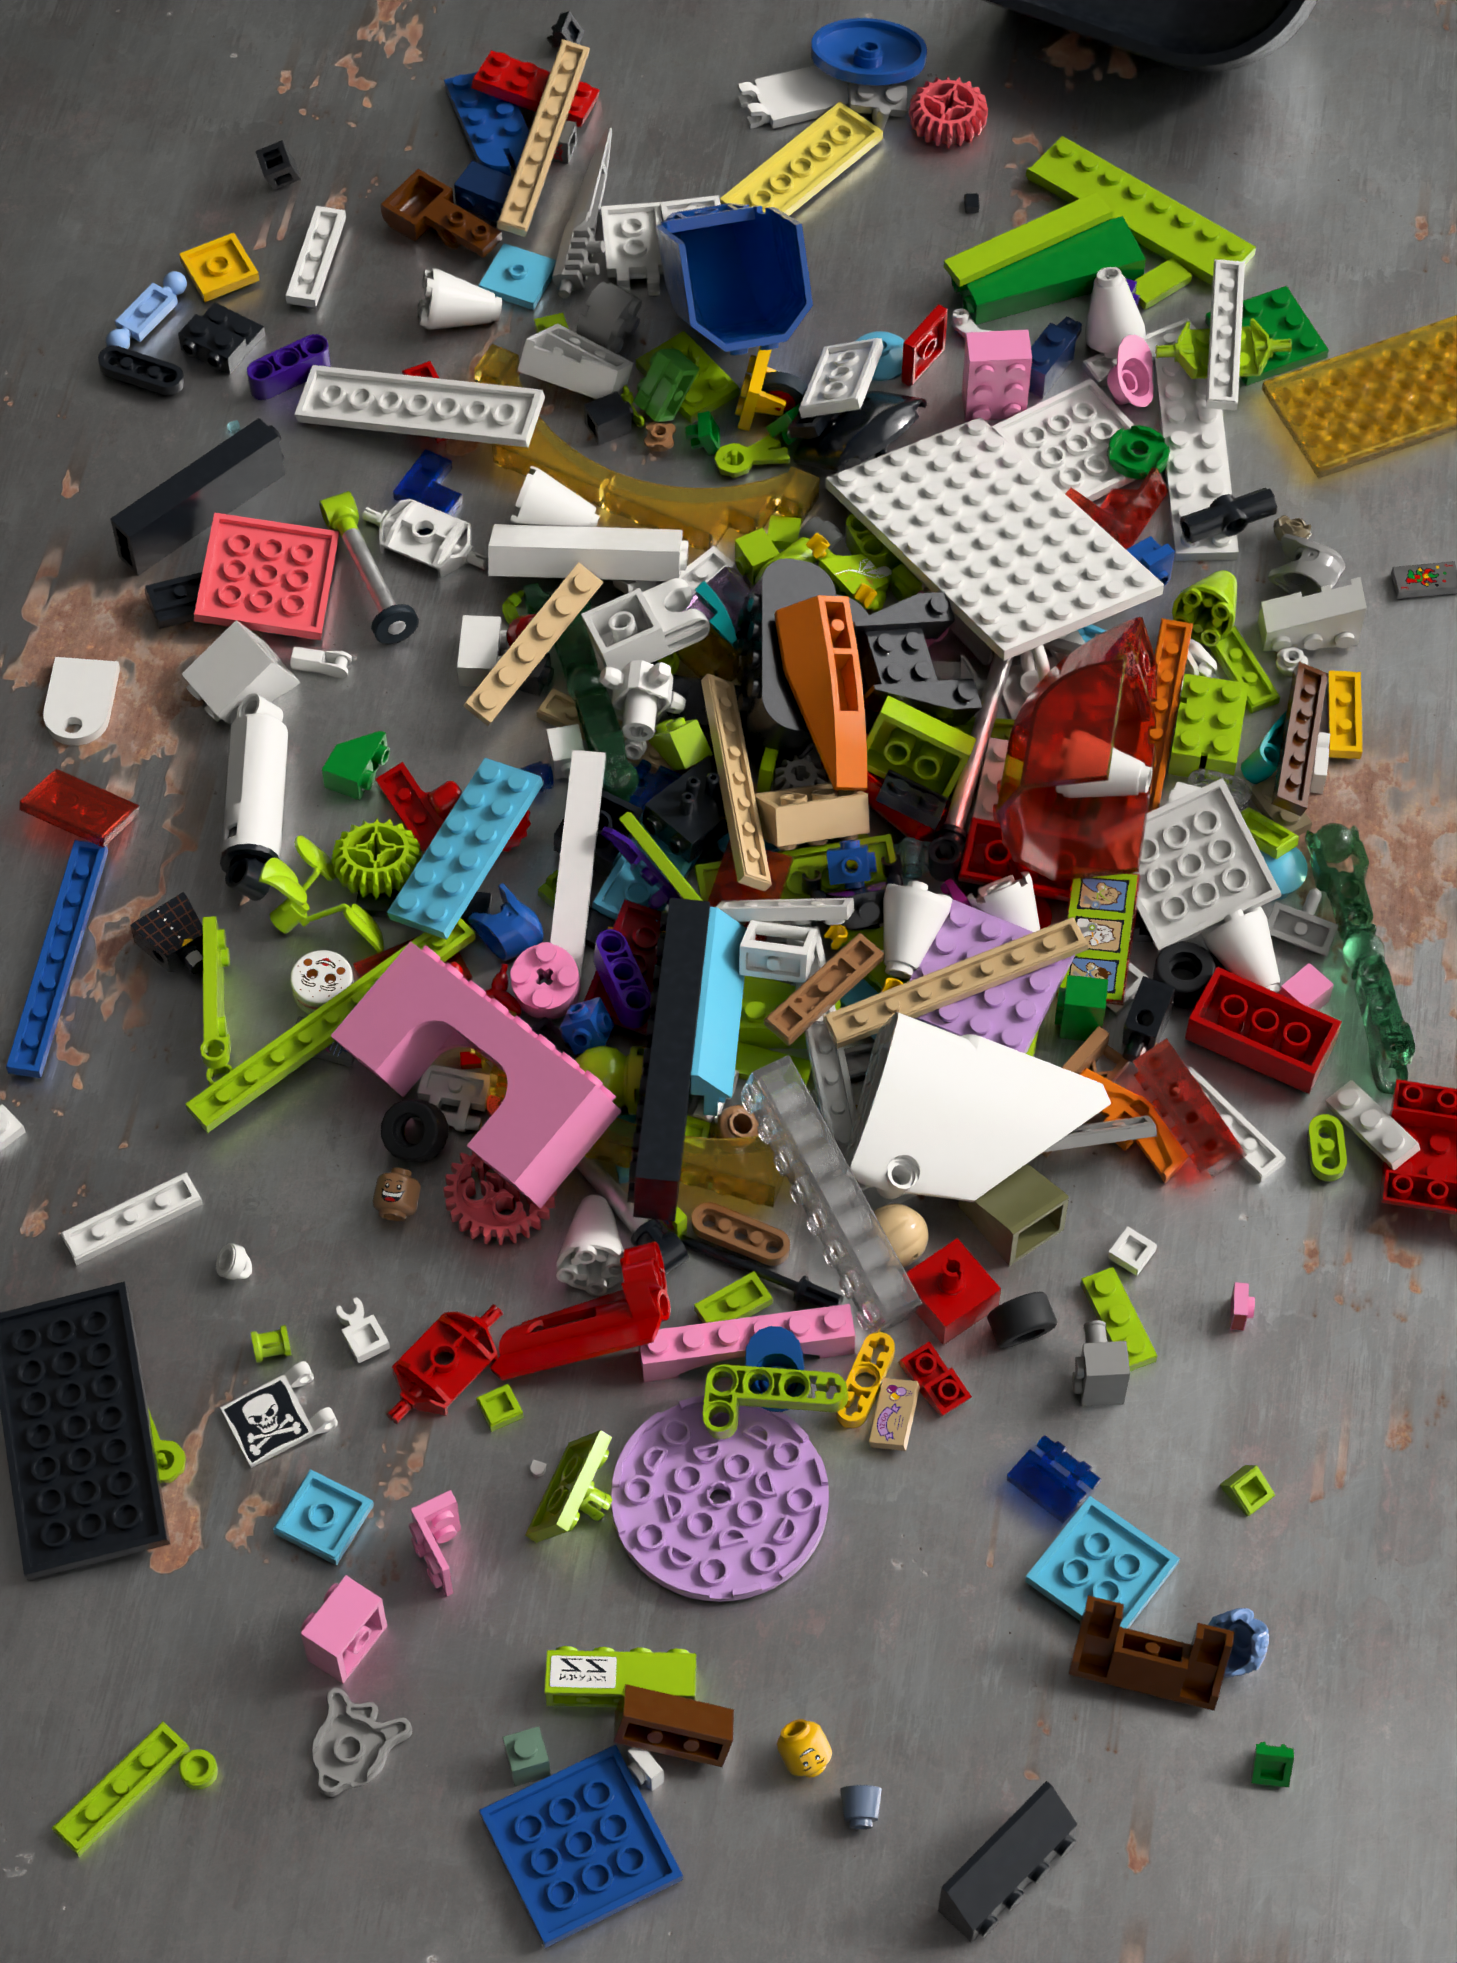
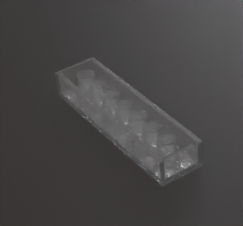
[741,1055,922,1334]

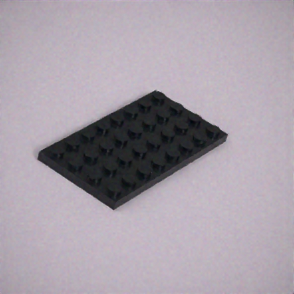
[0,1281,170,1580]

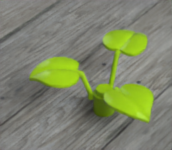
[259,835,384,958]

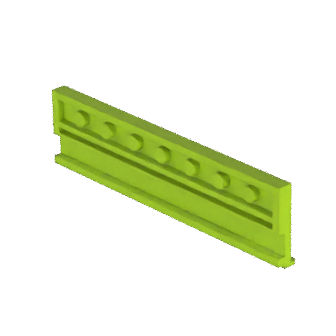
[1026,136,1256,285]

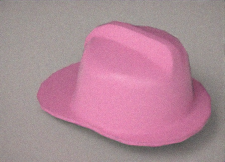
[1107,335,1153,407]

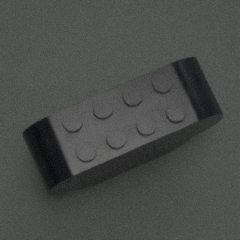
[737,558,869,762]

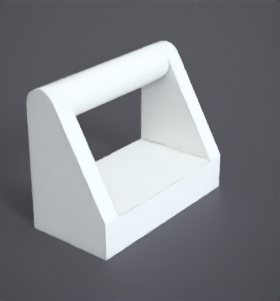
[739,920,818,983]

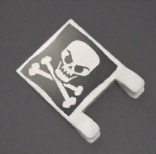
[220,1361,338,1468]

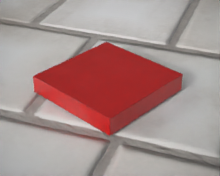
[901,304,948,387]

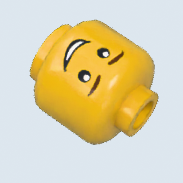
[777,1719,832,1778]

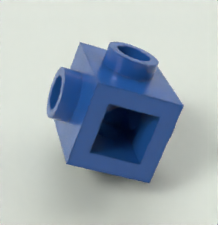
[826,840,877,889]
[560,997,615,1055]

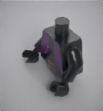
[802,854,904,930]

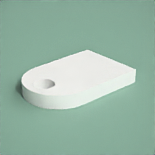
[43,657,120,746]

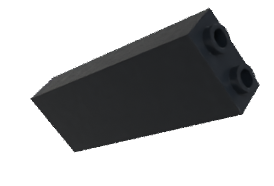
[110,418,285,575]

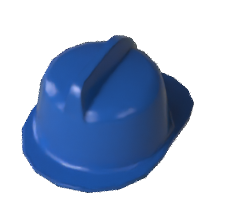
[745,1326,805,1412]

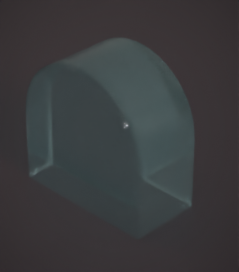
[227,420,241,435]

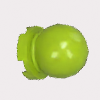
[575,1045,645,1115]

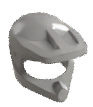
[1268,534,1345,597]

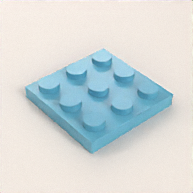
[1025,1496,1180,1628]

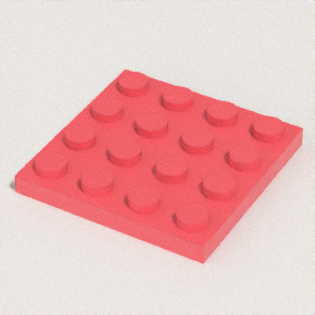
[194,512,339,640]

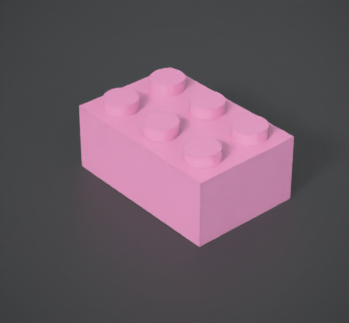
[962,330,1032,421]

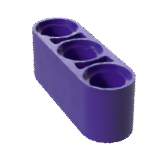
[247,334,331,400]
[593,929,651,1028]

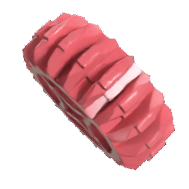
[909,76,988,148]

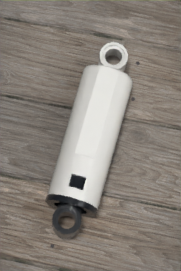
[220,693,288,901]

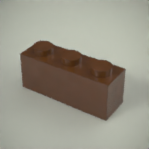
[613,1684,734,1767]

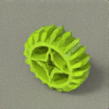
[332,818,422,899]

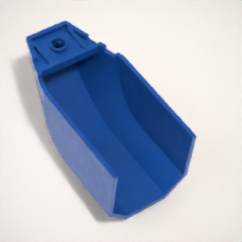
[656,203,813,355]

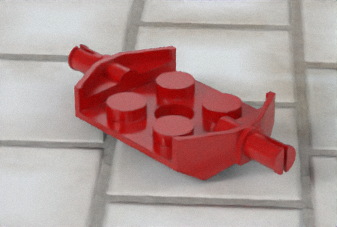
[386,1304,503,1424]

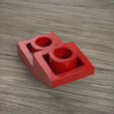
[898,1341,972,1417]

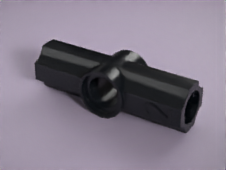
[1180,487,1278,543]

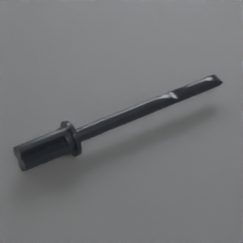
[680,1235,844,1307]

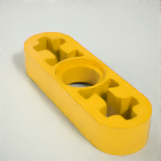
[836,1332,895,1429]

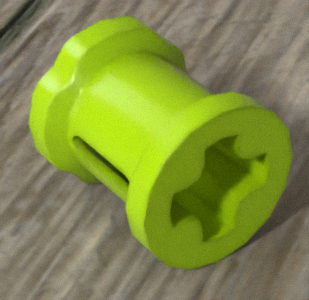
[251,1325,292,1363]

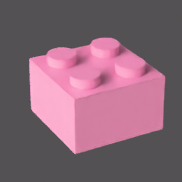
[301,1575,387,1684]

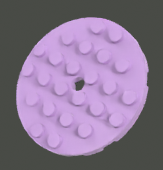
[611,1395,829,1602]

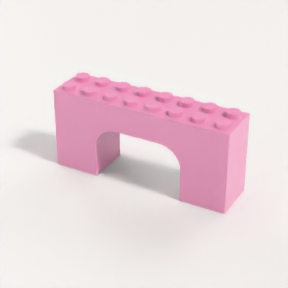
[331,941,622,1208]

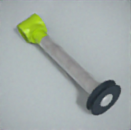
[319,491,419,644]

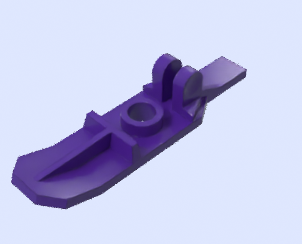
[600,826,682,910]

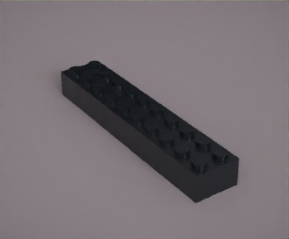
[627,898,710,1221]

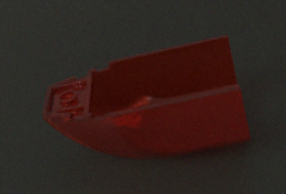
[993,617,1158,881]

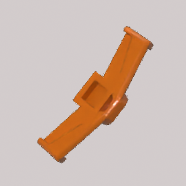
[1079,1068,1189,1183]

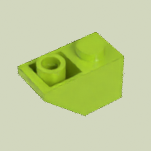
[648,717,713,770]

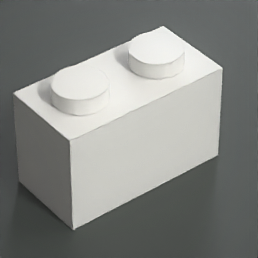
[457,615,508,687]

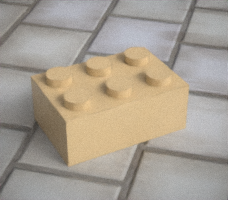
[755,782,870,850]

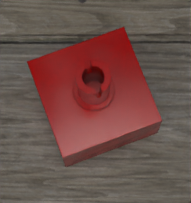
[900,1238,1001,1346]

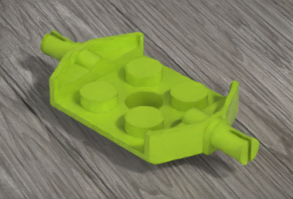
[1155,318,1292,379]

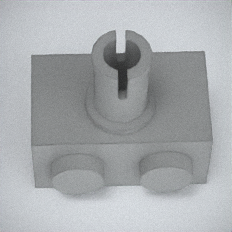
[1072,1320,1130,1406]

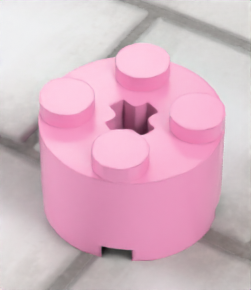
[510,942,581,1019]

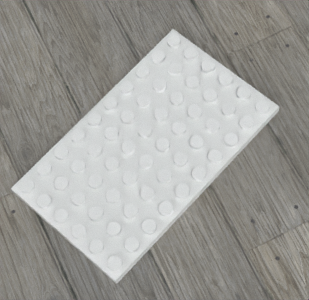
[825,418,1164,661]

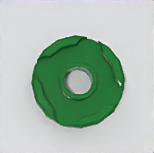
[1107,425,1170,480]

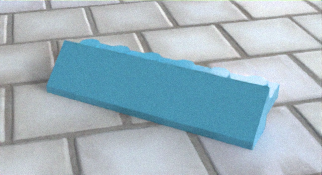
[690,907,747,1116]

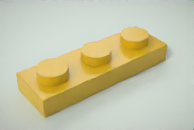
[1327,670,1363,759]

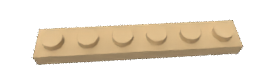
[463,562,604,726]

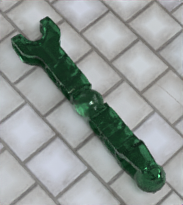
[523,583,639,802]
[1304,822,1415,1094]

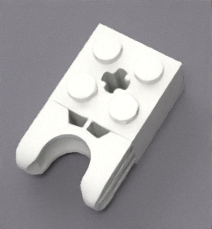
[581,578,710,670]

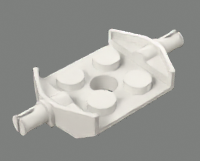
[362,499,488,578]

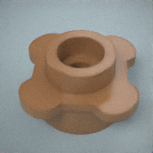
[644,422,676,452]

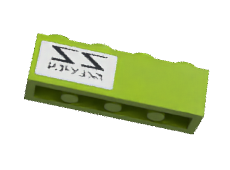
[545,1646,696,1707]

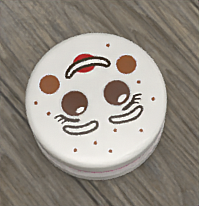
[290,950,354,1014]

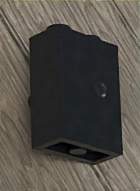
[642,755,756,863]

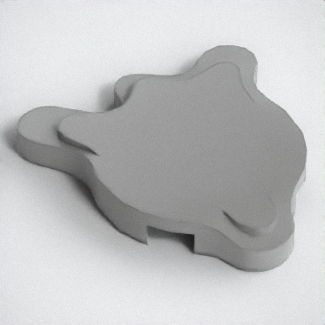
[312,1688,412,1797]

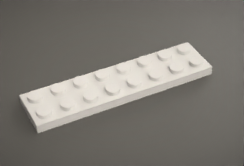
[1154,357,1239,561]
[294,365,545,448]

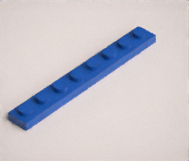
[6,840,108,1078]

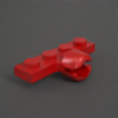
[375,762,463,854]

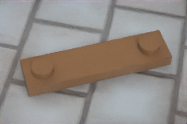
[764,933,884,1046]

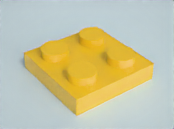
[179,232,260,302]

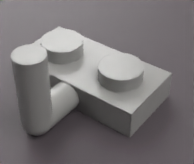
[847,82,908,130]
[1268,888,1339,957]

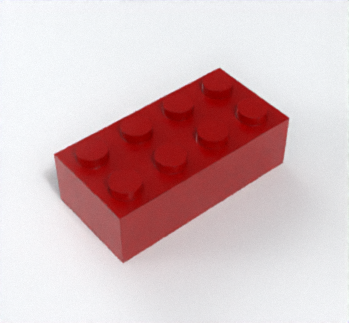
[1185,967,1342,1094]

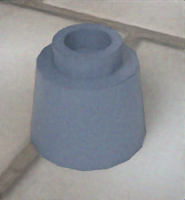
[840,1785,882,1830]

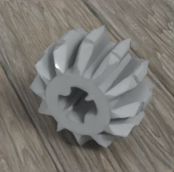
[773,754,828,791]

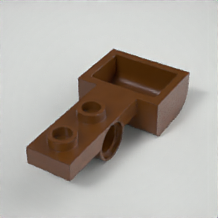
[380,169,502,258]

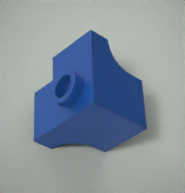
[1126,536,1175,586]

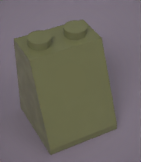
[958,1163,1069,1266]

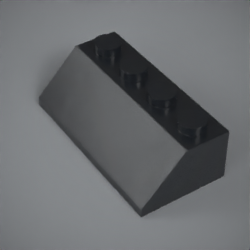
[938,1781,1078,1943]

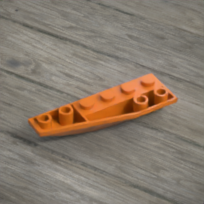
[774,595,867,791]

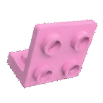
[408,1490,461,1597]

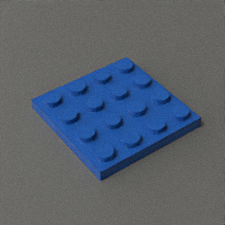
[479,1744,683,1948]

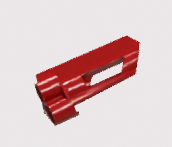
[490,1241,671,1380]

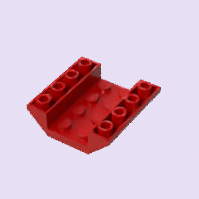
[1380,1079,1457,1215]

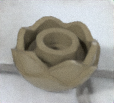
[1273,515,1312,542]

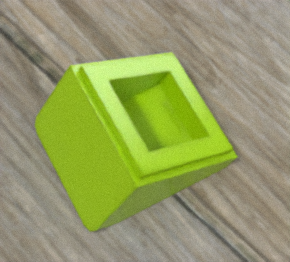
[1220,1465,1275,1516]

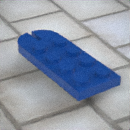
[444,72,530,176]

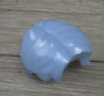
[1208,1608,1269,1678]

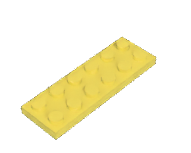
[720,101,883,216]

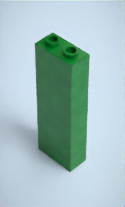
[951,216,1146,325]

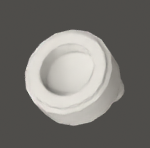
[216,1243,252,1280]

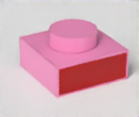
[1230,1282,1255,1331]

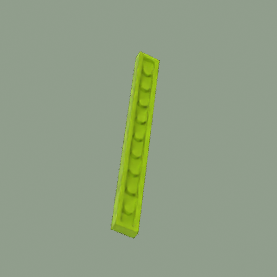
[185,918,476,1133]

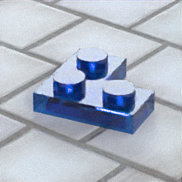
[393,449,463,516]

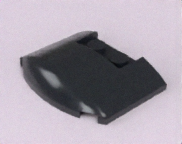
[793,391,927,472]

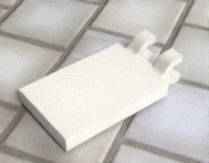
[737,65,848,129]
[601,202,664,296]

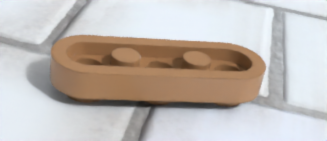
[691,1202,790,1266]

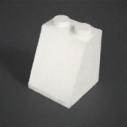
[182,620,300,725]

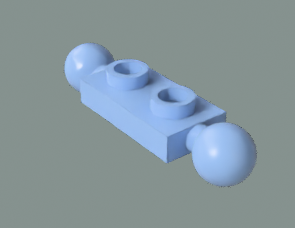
[106,271,187,349]

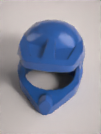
[467,883,544,961]

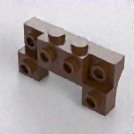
[1068,1595,1234,1711]

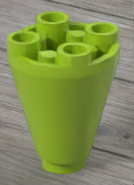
[1172,570,1238,647]

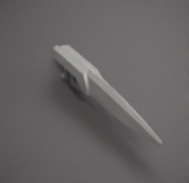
[552,127,612,298]

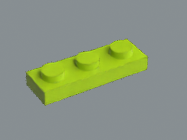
[1080,1267,1158,1371]

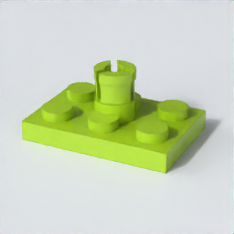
[635,331,740,424]
[525,1430,612,1543]

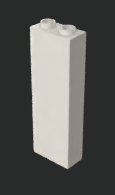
[488,524,689,581]

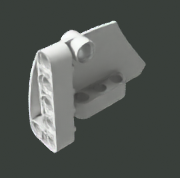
[842,1012,1111,1202]

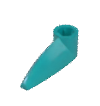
[1241,711,1287,784]

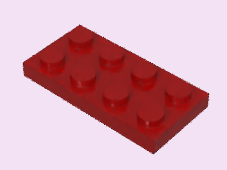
[471,50,600,128]

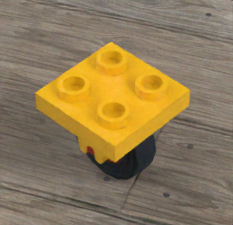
[735,346,807,431]

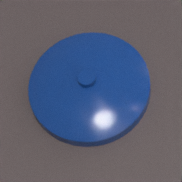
[811,18,927,85]

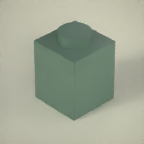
[503,1726,551,1787]

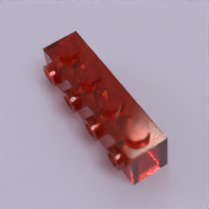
[1133,1038,1247,1178]

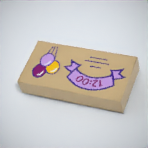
[869,1378,920,1451]

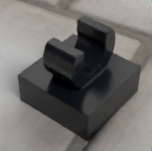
[547,11,585,48]

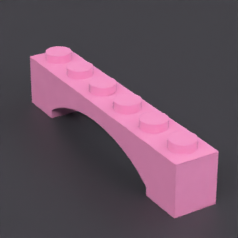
[639,1304,856,1382]

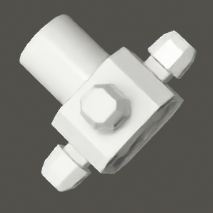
[599,660,686,741]

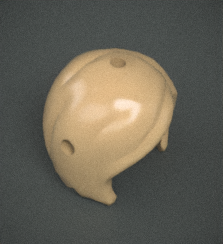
[861,1204,929,1275]

